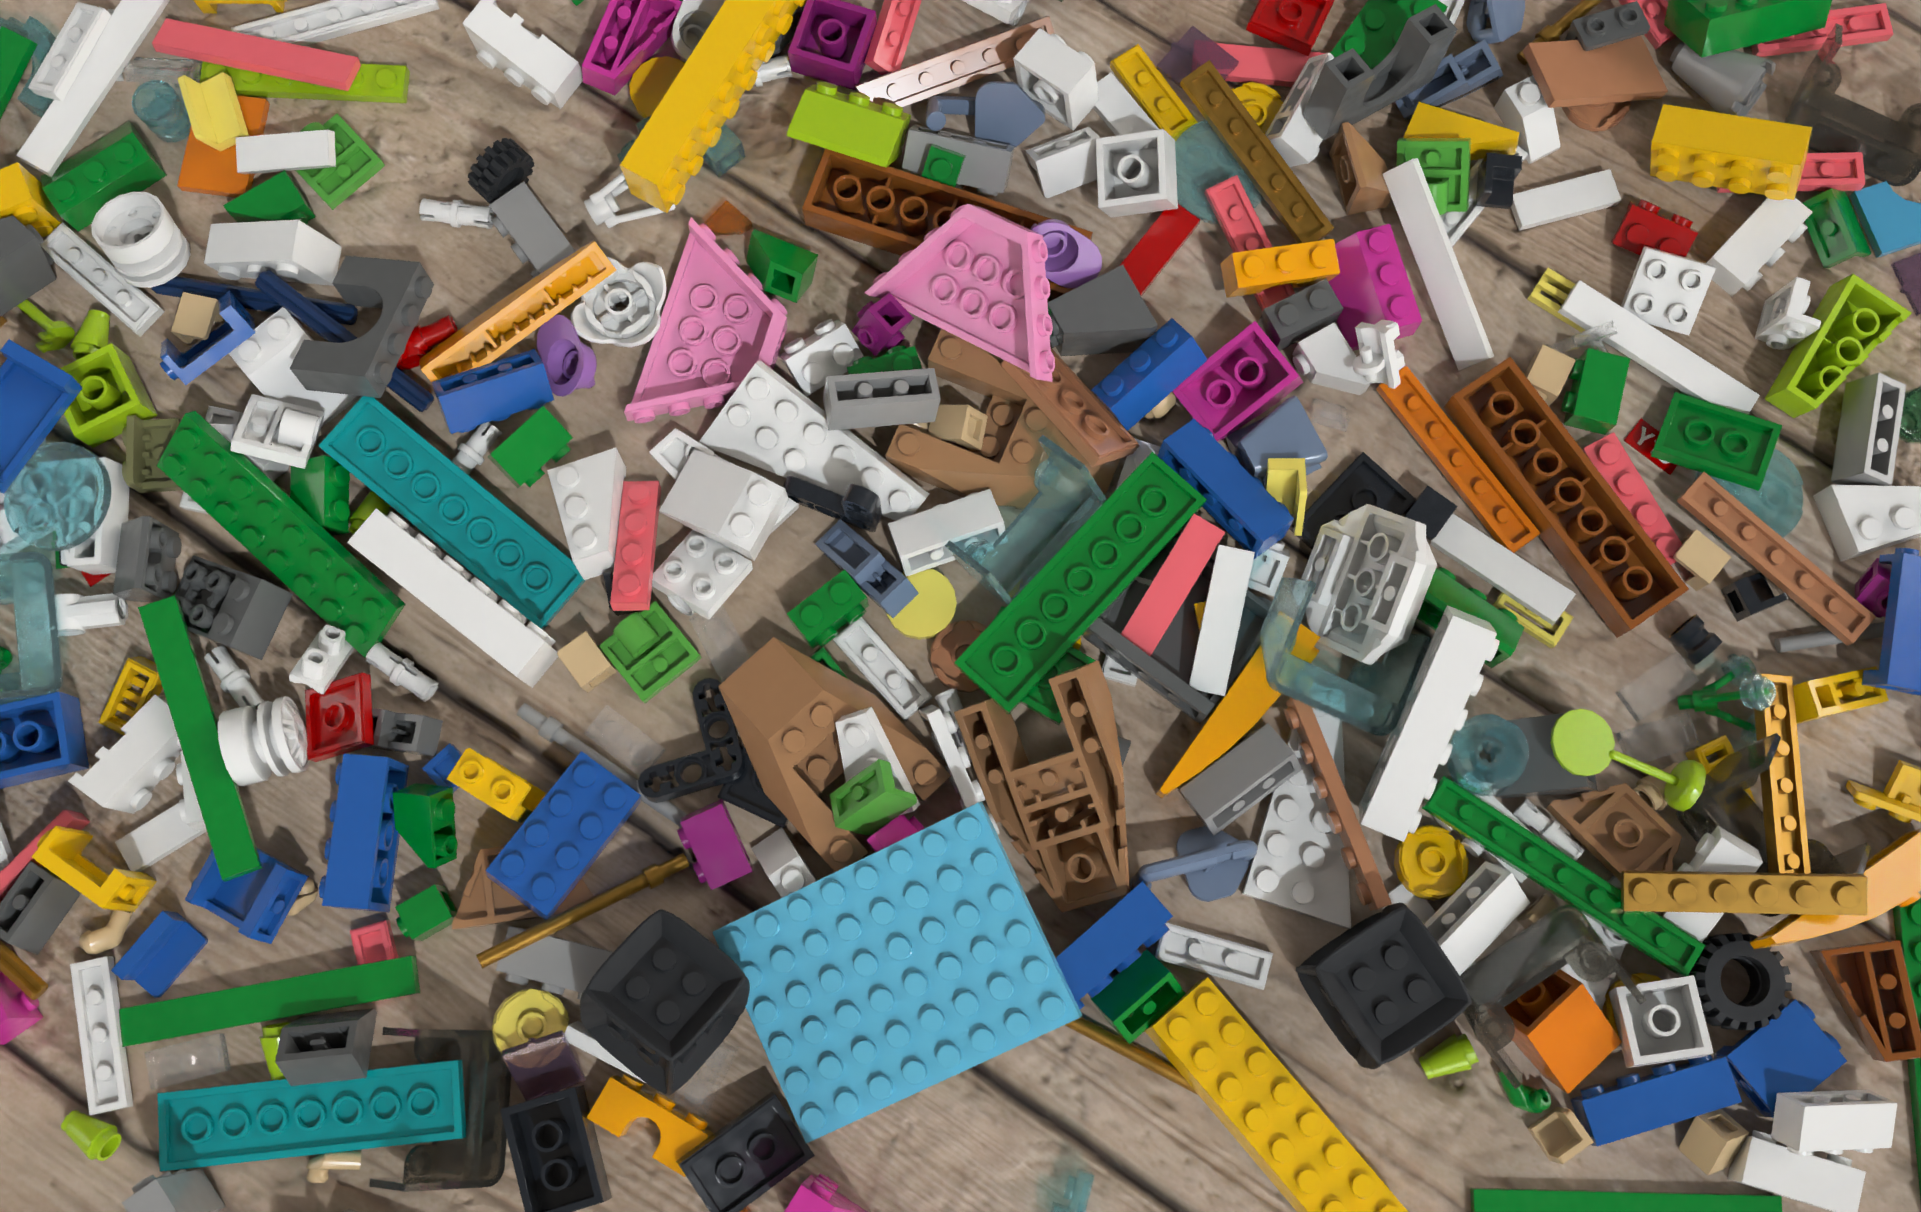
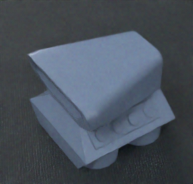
[1226,396,1328,488]

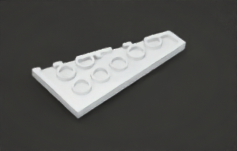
[699,360,929,521]
[1242,684,1351,929]

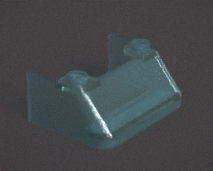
[945,435,1107,607]
[0,552,63,705]
[1260,577,1432,736]

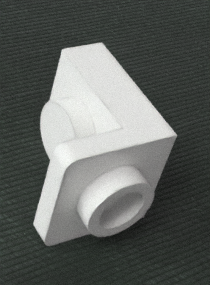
[1248,541,1290,597]

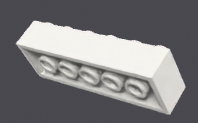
[347,509,558,688]
[1358,605,1500,842]

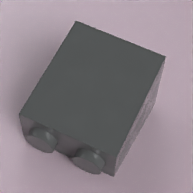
[0,216,56,317]
[1048,265,1158,356]
[1482,713,1598,799]

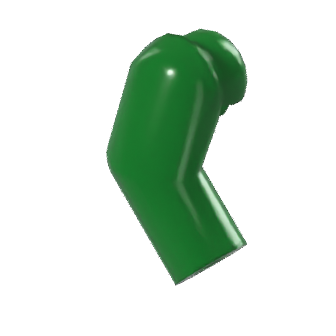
[1497,1066,1551,1113]

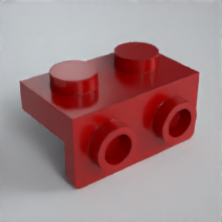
[1611,199,1698,257]

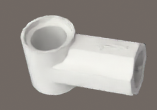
[49,593,128,636]

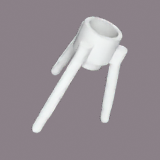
[584,172,676,228]

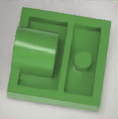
[295,114,385,210]
[1396,138,1471,215]
[598,601,702,703]

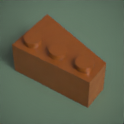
[1810,940,1921,1062]

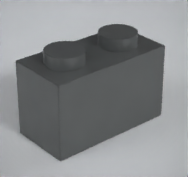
[1258,279,1344,351]
[0,861,81,955]

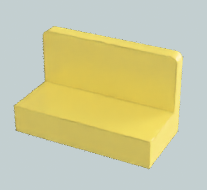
[177,72,249,151]
[1265,458,1307,536]

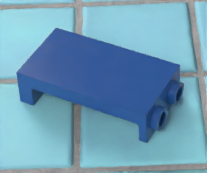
[0,339,82,494]
[1862,548,1921,696]

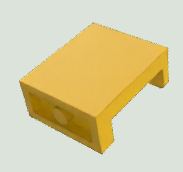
[447,748,547,823]
[32,826,157,912]

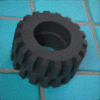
[1688,933,1792,1030]

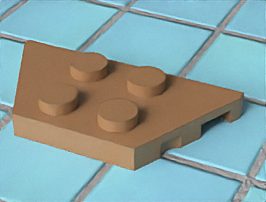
[1546,783,1682,882]
[452,846,595,931]

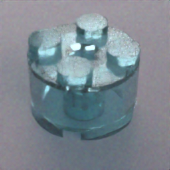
[1447,714,1529,796]

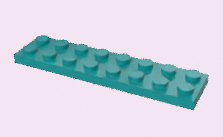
[319,396,586,630]
[157,1060,467,1172]

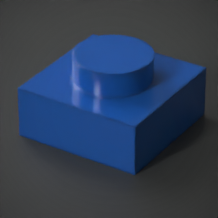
[422,743,462,793]

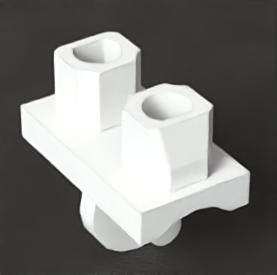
[1352,319,1405,389]
[289,625,354,695]

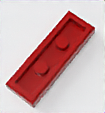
[1120,204,1200,296]

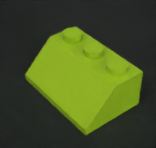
[786,81,911,168]

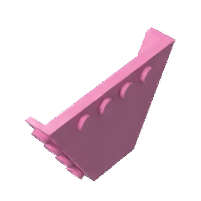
[864,204,1055,382]
[624,217,788,423]

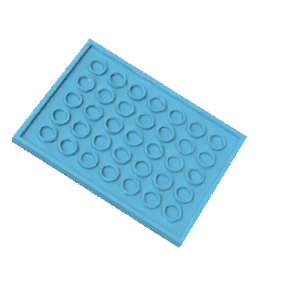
[712,802,1082,1144]

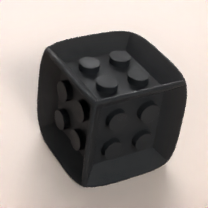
[1295,903,1472,1069]
[580,909,750,1096]

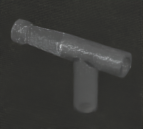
[1546,321,1617,353]

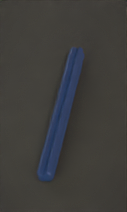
[255,270,434,412]
[151,276,358,325]

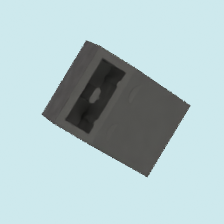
[174,555,293,660]

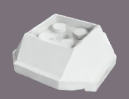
[1296,504,1437,665]

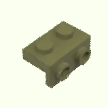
[122,415,182,493]

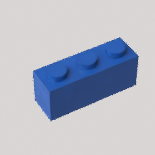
[1092,318,1208,431]
[431,349,554,434]

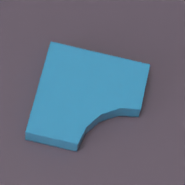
[1849,181,1921,258]

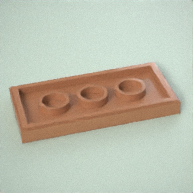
[1523,35,1668,108]
[1001,347,1140,467]

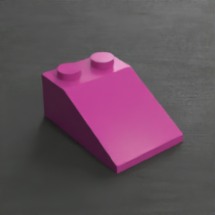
[1172,321,1303,442]

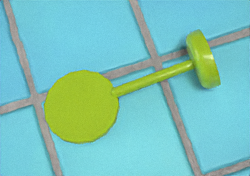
[1550,708,1706,812]

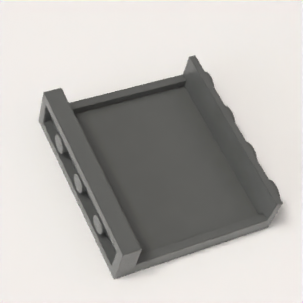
[1083,534,1282,724]

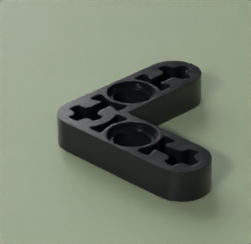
[783,476,882,532]
[638,678,745,803]

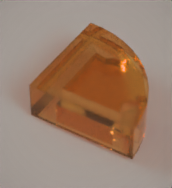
[704,200,753,236]

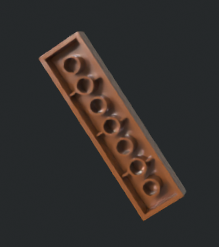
[802,148,1093,303]
[1443,357,1689,638]

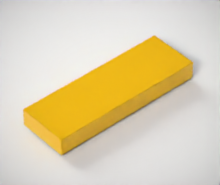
[1110,44,1198,141]

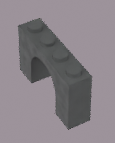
[1303,4,1458,141]
[290,256,434,398]

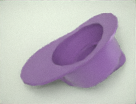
[1031,219,1102,288]
[537,314,597,397]

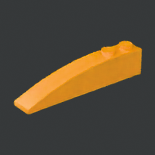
[419,241,616,382]
[1156,612,1320,798]
[1750,828,1921,949]

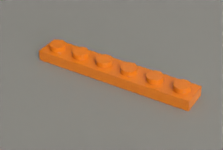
[1376,365,1541,553]

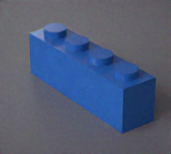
[1157,419,1294,559]
[1570,1054,1742,1147]

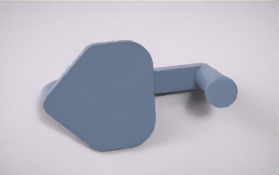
[1466,0,1525,44]
[926,81,1045,148]
[1130,826,1258,902]

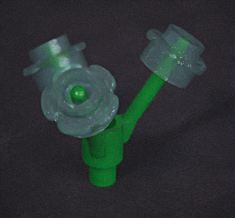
[1677,654,1776,748]

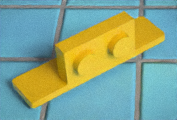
[1845,760,1921,823]

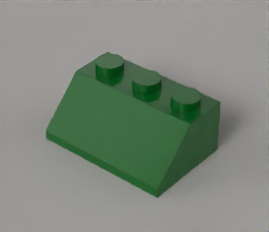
[41,121,167,232]
[1417,567,1524,668]

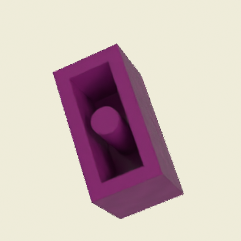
[677,799,753,890]

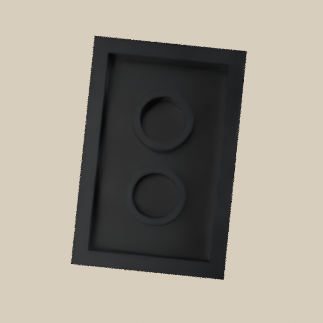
[500,1085,612,1212]

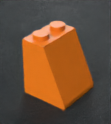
[1481,953,1622,1094]

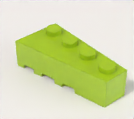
[1764,274,1912,418]

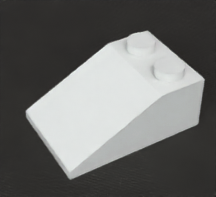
[228,307,360,428]
[659,449,789,561]

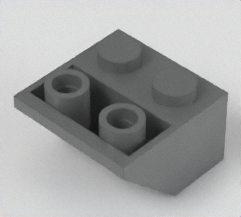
[113,516,182,602]
[275,1008,377,1086]

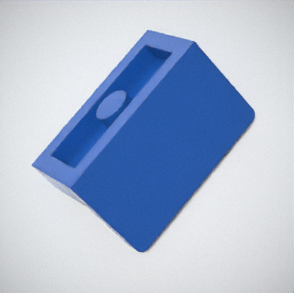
[111,911,208,998]

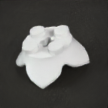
[571,257,667,347]

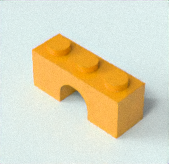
[1220,239,1340,298]
[586,1073,713,1177]

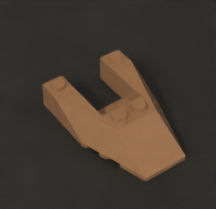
[885,329,1121,514]
[718,637,951,872]
[954,661,1130,913]

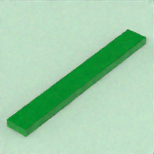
[138,595,263,882]
[1422,776,1706,977]
[119,956,420,1047]
[1470,1188,1782,1212]

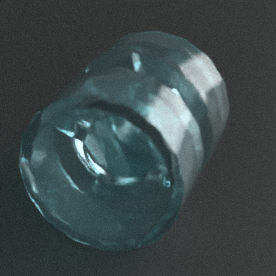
[132,80,191,142]

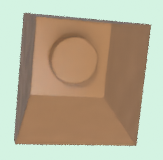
[1329,122,1392,216]

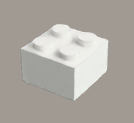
[1013,28,1099,131]
[1096,129,1178,218]
[1608,975,1713,1068]

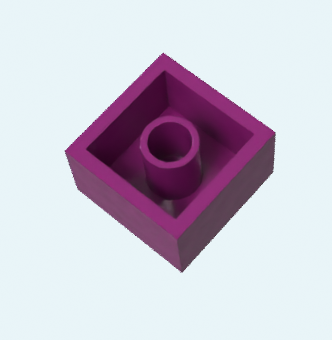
[788,0,877,91]

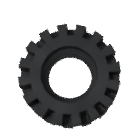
[468,138,534,204]

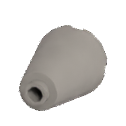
[1670,42,1776,117]

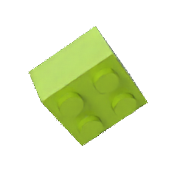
[60,343,158,448]

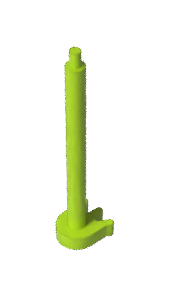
[17,299,75,353]

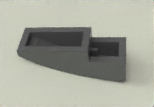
[367,708,443,757]

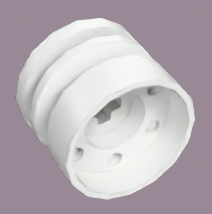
[91,192,191,288]
[218,696,309,786]

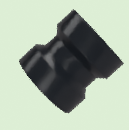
[1668,614,1723,665]

